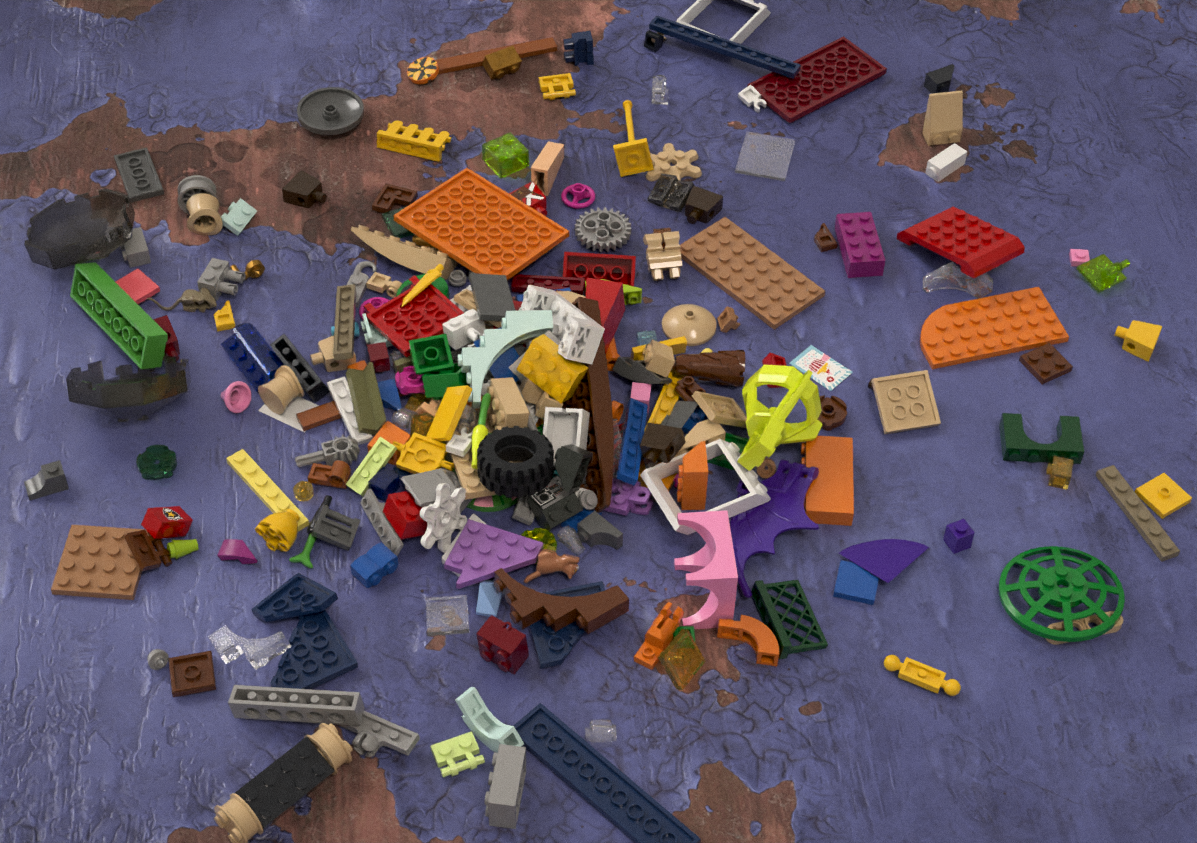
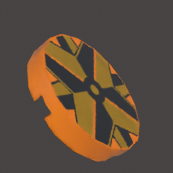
[407,57,439,84]

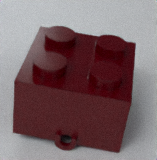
[476,615,529,675]

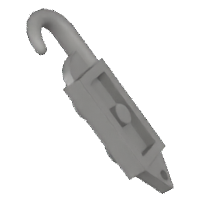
[347,261,377,307]

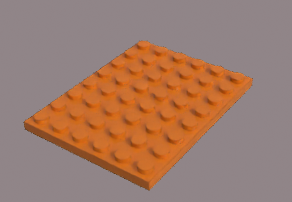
[394,168,569,280]

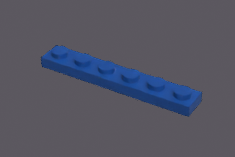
[616,398,648,486]

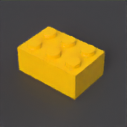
[516,334,588,404]

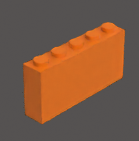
[801,435,854,526]

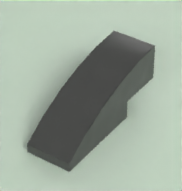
[612,357,672,384]

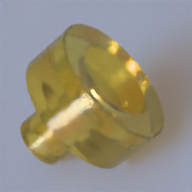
[293,481,314,501]

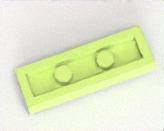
[346,437,397,497]

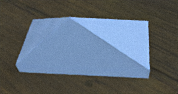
[476,580,503,617]

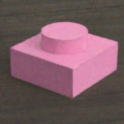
[1069,249,1090,267]

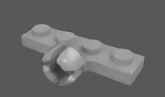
[336,711,420,758]

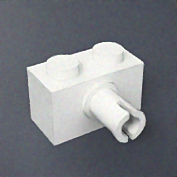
[442,309,485,350]

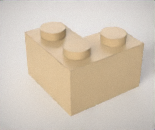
[519,377,563,420]

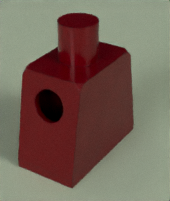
[153,315,180,363]

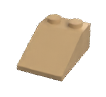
[922,90,963,146]

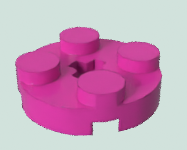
[395,366,425,395]

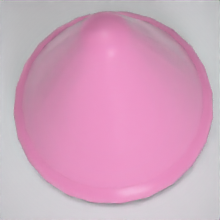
[221,381,252,413]

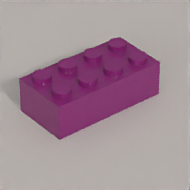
[834,212,885,278]

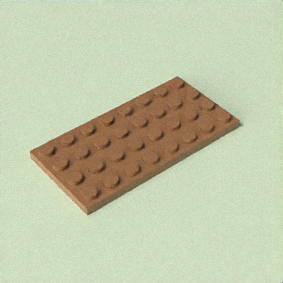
[680,217,825,330]

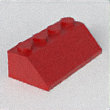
[563,252,636,289]

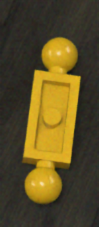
[884,655,961,696]

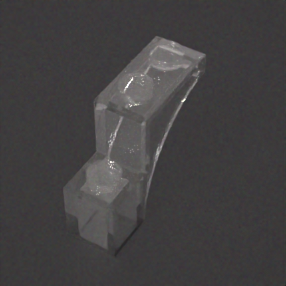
[923,262,993,299]
[208,625,291,670]

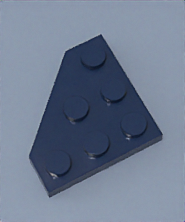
[251,573,338,622]

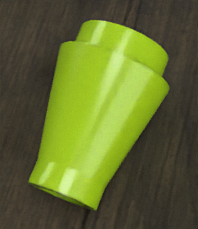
[167,539,199,559]

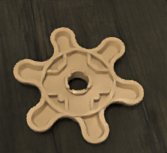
[646,143,702,188]

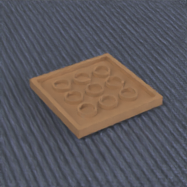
[51,525,149,600]

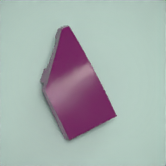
[217,539,257,564]

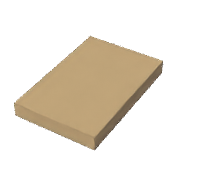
[692,391,747,428]

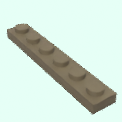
[333,284,356,360]
[1096,465,1180,562]

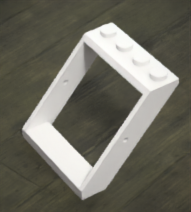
[676,0,771,44]
[640,439,771,535]

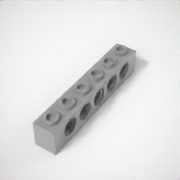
[228,685,365,726]

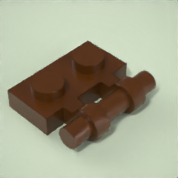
[124,530,172,571]

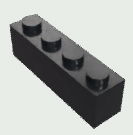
[270,334,330,403]

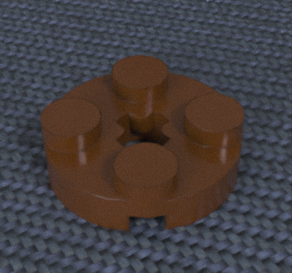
[817,395,847,431]

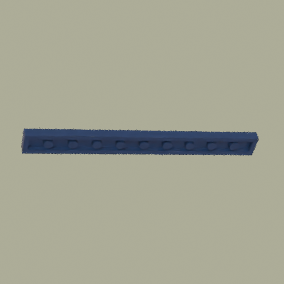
[649,15,801,79]

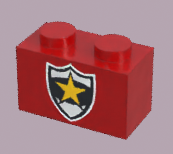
[141,506,193,539]

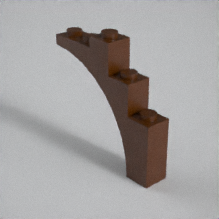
[493,568,629,634]

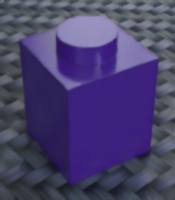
[943,519,975,554]

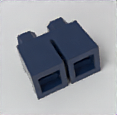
[563,30,594,66]

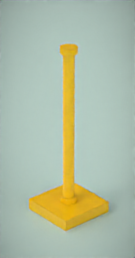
[613,100,654,177]

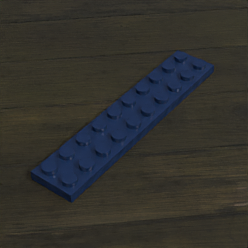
[514,703,701,843]

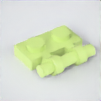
[431,731,485,777]

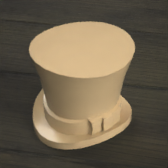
[186,193,223,235]
[258,365,305,415]

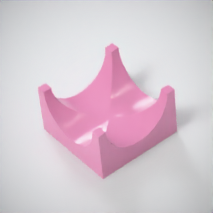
[674,510,738,629]

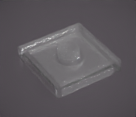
[425,595,470,636]

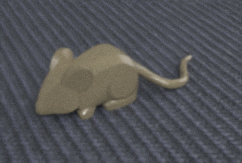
[147,288,217,313]

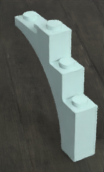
[458,310,553,409]

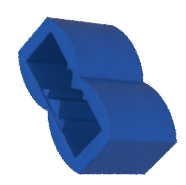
[350,542,398,588]

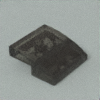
[647,174,695,212]

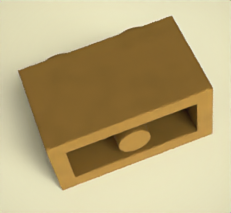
[482,46,522,80]

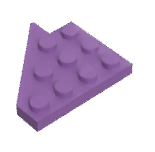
[444,519,544,589]

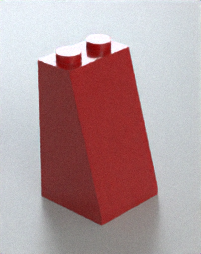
[586,278,625,354]

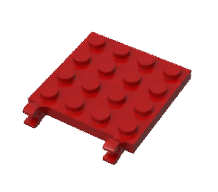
[363,275,464,357]

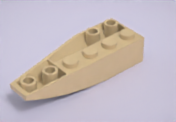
[351,225,458,280]

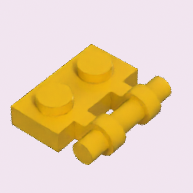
[539,73,576,100]

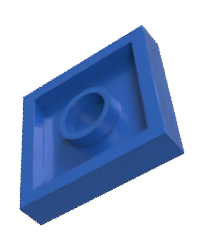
[833,560,879,605]

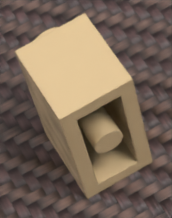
[643,339,675,378]

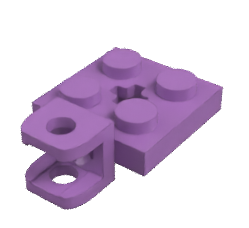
[603,476,653,516]

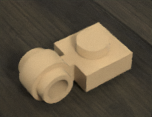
[366,272,402,298]

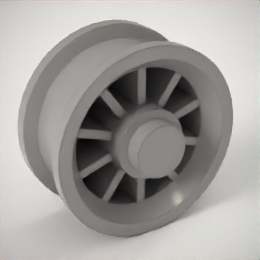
[177,174,217,214]

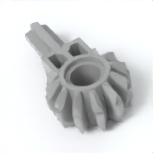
[295,434,360,467]

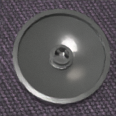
[297,87,364,135]

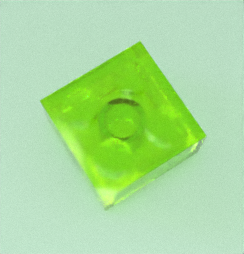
[482,132,529,178]

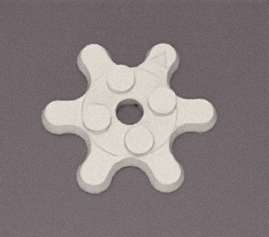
[420,483,467,553]

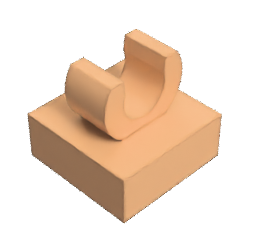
[414,400,438,425]

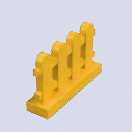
[377,121,451,162]

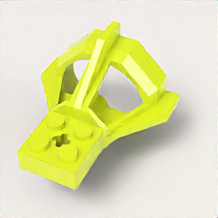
[737,364,822,471]

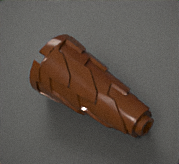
[671,350,745,388]

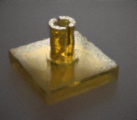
[658,629,706,690]

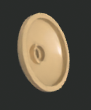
[662,304,717,346]

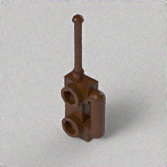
[675,376,726,425]

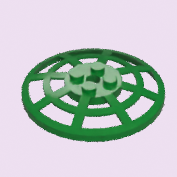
[999,546,1125,642]

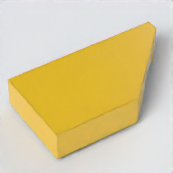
[214,300,236,332]

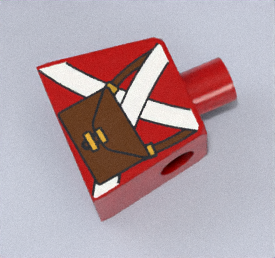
[509,181,547,216]

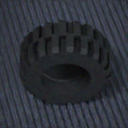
[477,426,554,498]

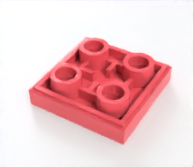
[115,269,160,304]

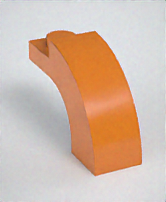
[717,615,779,666]

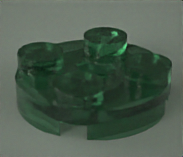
[136,445,177,480]

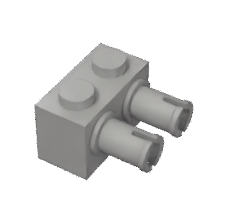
[197,258,246,301]

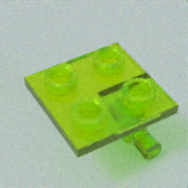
[1076,254,1130,293]

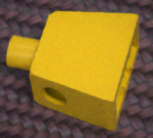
[1114,320,1162,362]

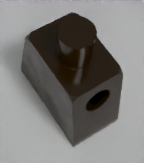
[282,170,327,208]
[685,186,723,224]
[640,423,686,467]

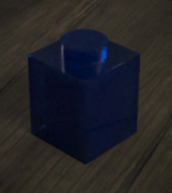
[368,467,400,503]

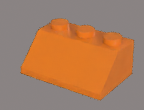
[677,441,708,510]

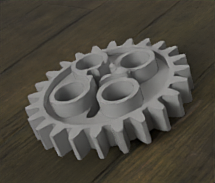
[575,207,631,252]

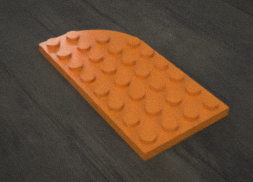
[920,287,1069,370]

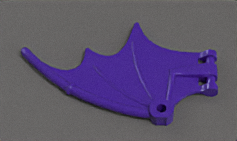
[730,459,819,598]

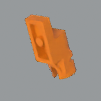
[634,602,684,670]

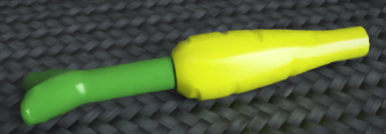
[471,393,491,469]

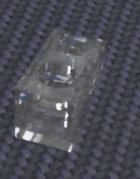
[652,75,669,105]

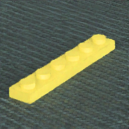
[226,449,309,532]

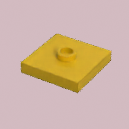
[1135,473,1192,519]

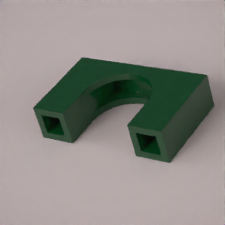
[999,413,1084,464]

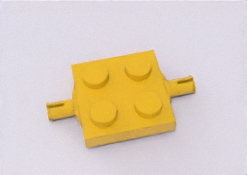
[392,432,454,474]

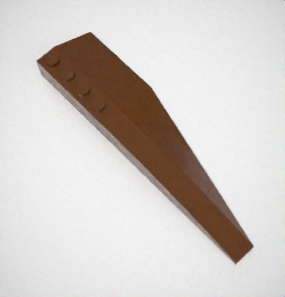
[563,297,614,513]

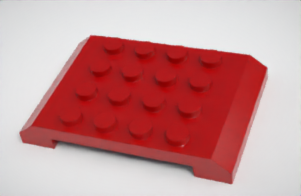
[897,206,1025,278]

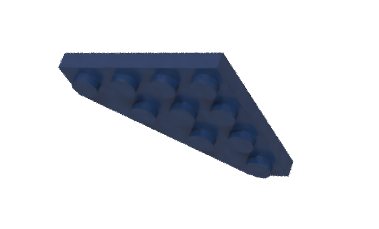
[529,581,605,669]
[270,610,358,689]

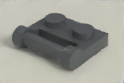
[311,504,360,551]

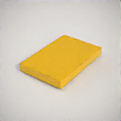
[426,385,472,441]

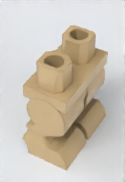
[643,231,682,281]

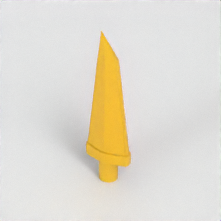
[401,264,444,307]

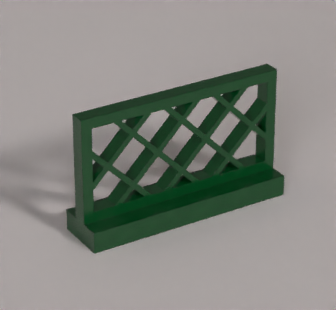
[751,580,828,659]

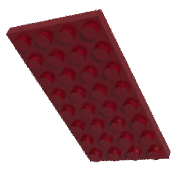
[747,36,887,123]

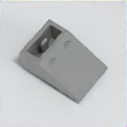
[401,468,472,514]

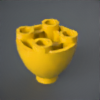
[255,509,300,552]

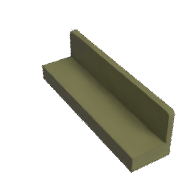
[346,362,386,435]

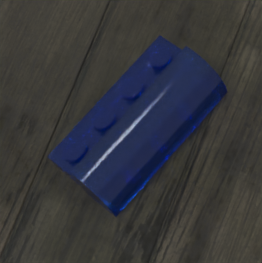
[221,323,285,393]

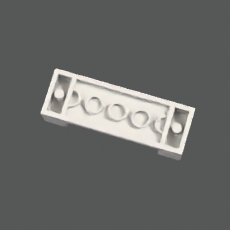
[518,285,605,364]

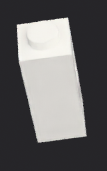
[925,143,967,182]

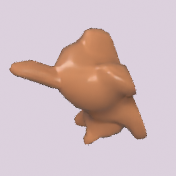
[524,549,580,583]

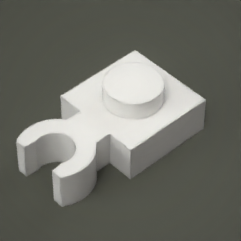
[738,84,767,113]
[446,427,473,457]

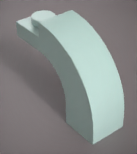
[455,687,524,753]

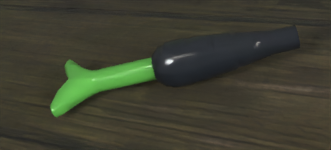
[289,495,332,568]

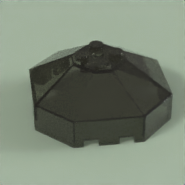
[24,188,135,270]
[66,356,191,422]

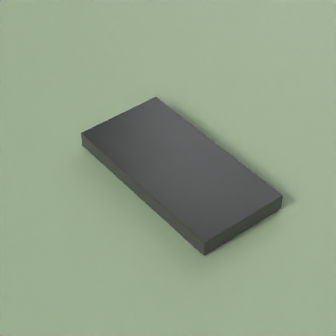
[114,148,164,203]
[469,273,516,321]

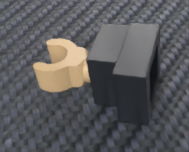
[644,30,666,52]

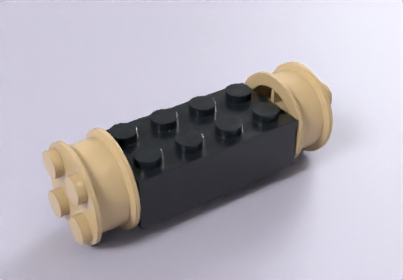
[214,723,353,843]

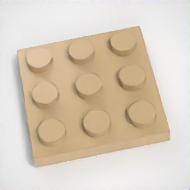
[871,370,941,434]

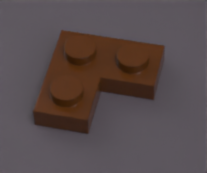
[372,183,418,214]

